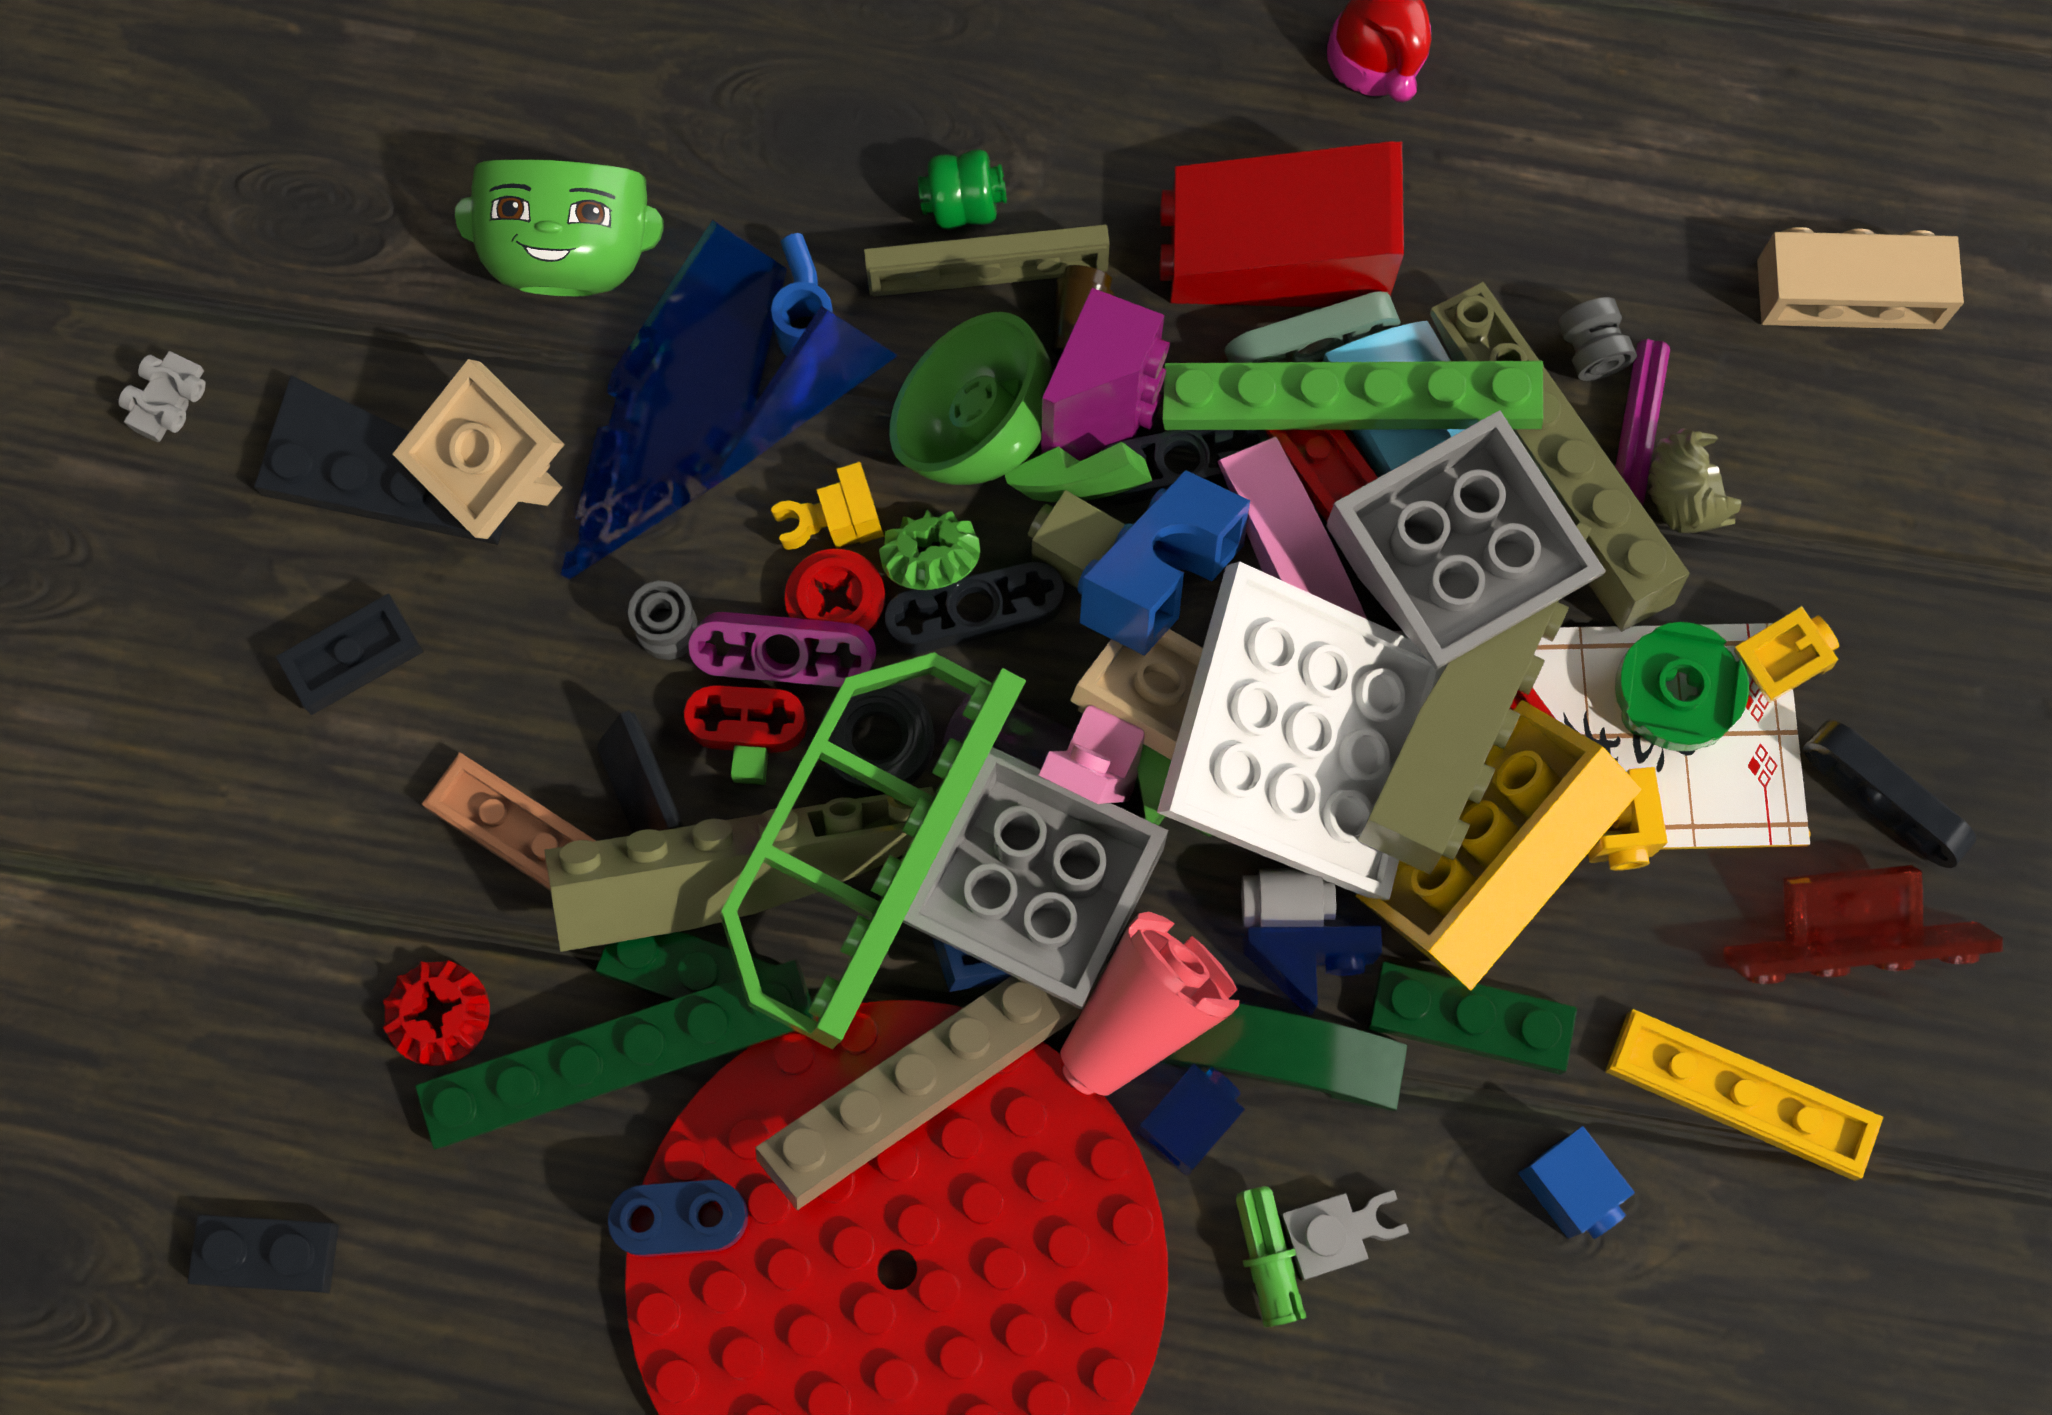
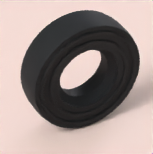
[820,684,935,795]

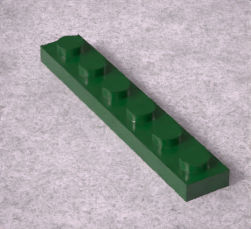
[415,960,817,1150]

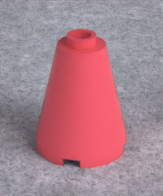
[1060,912,1240,1096]

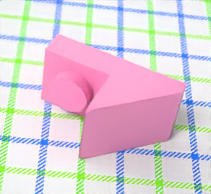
[1039,706,1145,804]

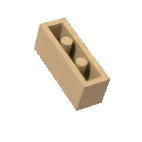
[1757,227,1964,329]

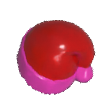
[1327,0,1432,103]

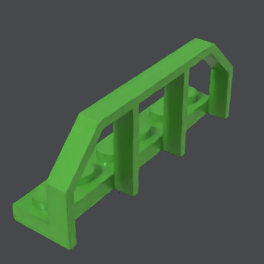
[720,652,1026,1049]

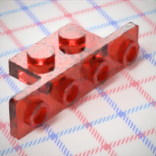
[1723,865,2003,984]

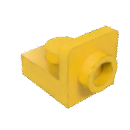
[1734,606,1839,703]
[1588,767,1668,870]

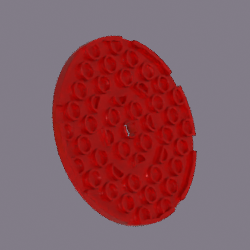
[625,1000,1168,1415]

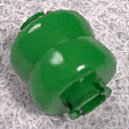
[918,149,1007,230]

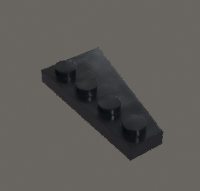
[254,375,507,545]

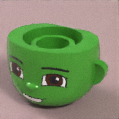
[455,160,663,296]

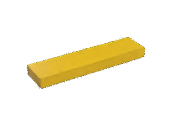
[1605,1009,1883,1181]

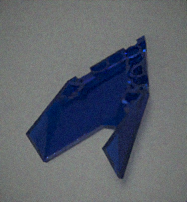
[560,220,898,579]

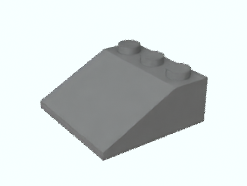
[1326,410,1606,670]
[902,747,1168,1010]

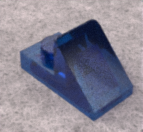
[1243,926,1382,1016]

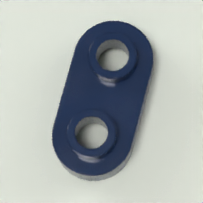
[608,1180,748,1257]

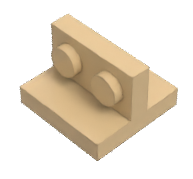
[393,359,565,539]
[1071,629,1203,760]

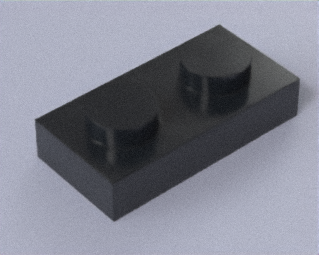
[276,593,424,715]
[187,1215,339,1294]

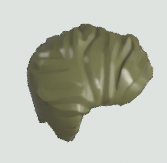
[1648,428,1741,533]

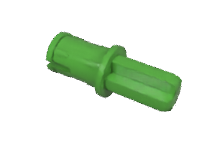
[1236,1186,1306,1327]

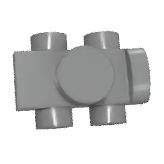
[119,351,206,442]

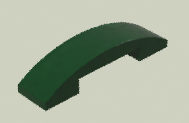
[1160,1003,1408,1111]

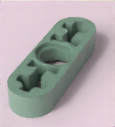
[1224,291,1401,363]

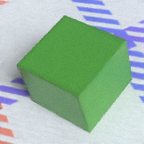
[731,746,769,785]

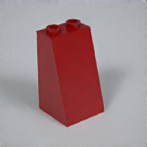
[1160,141,1404,307]

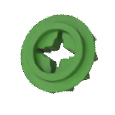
[879,509,980,590]

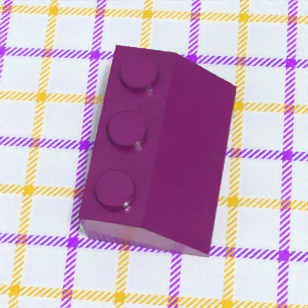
[1041,288,1170,461]

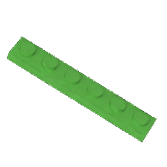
[1163,361,1543,430]

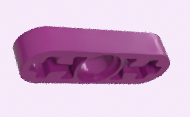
[689,612,876,687]

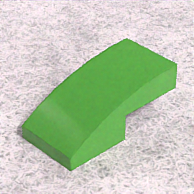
[1005,442,1152,502]

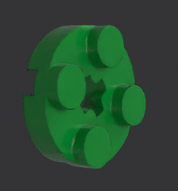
[1615,622,1749,751]

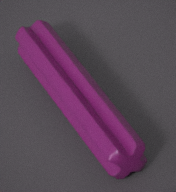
[1615,339,1670,506]

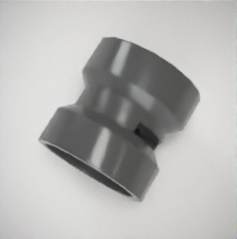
[1557,297,1637,381]
[628,580,699,660]

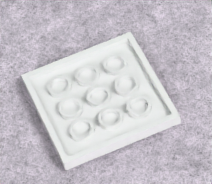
[1157,561,1448,900]

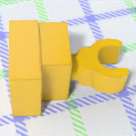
[771,462,884,550]

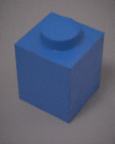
[1518,1126,1635,1239]

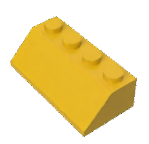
[1356,700,1642,991]

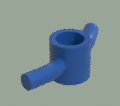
[771,233,837,413]

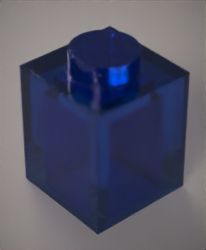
[1138,1064,1245,1177]

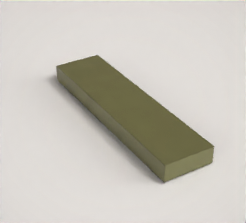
[864,225,1110,297]

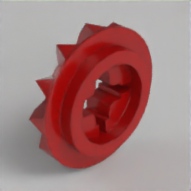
[785,549,886,644]
[383,960,490,1066]

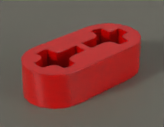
[684,686,807,753]

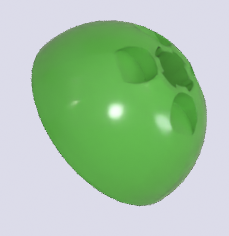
[889,312,1053,485]

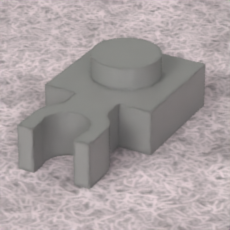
[1280,1190,1409,1281]

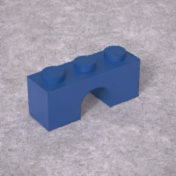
[1078,470,1250,656]

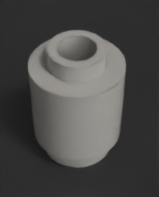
[1241,868,1336,934]

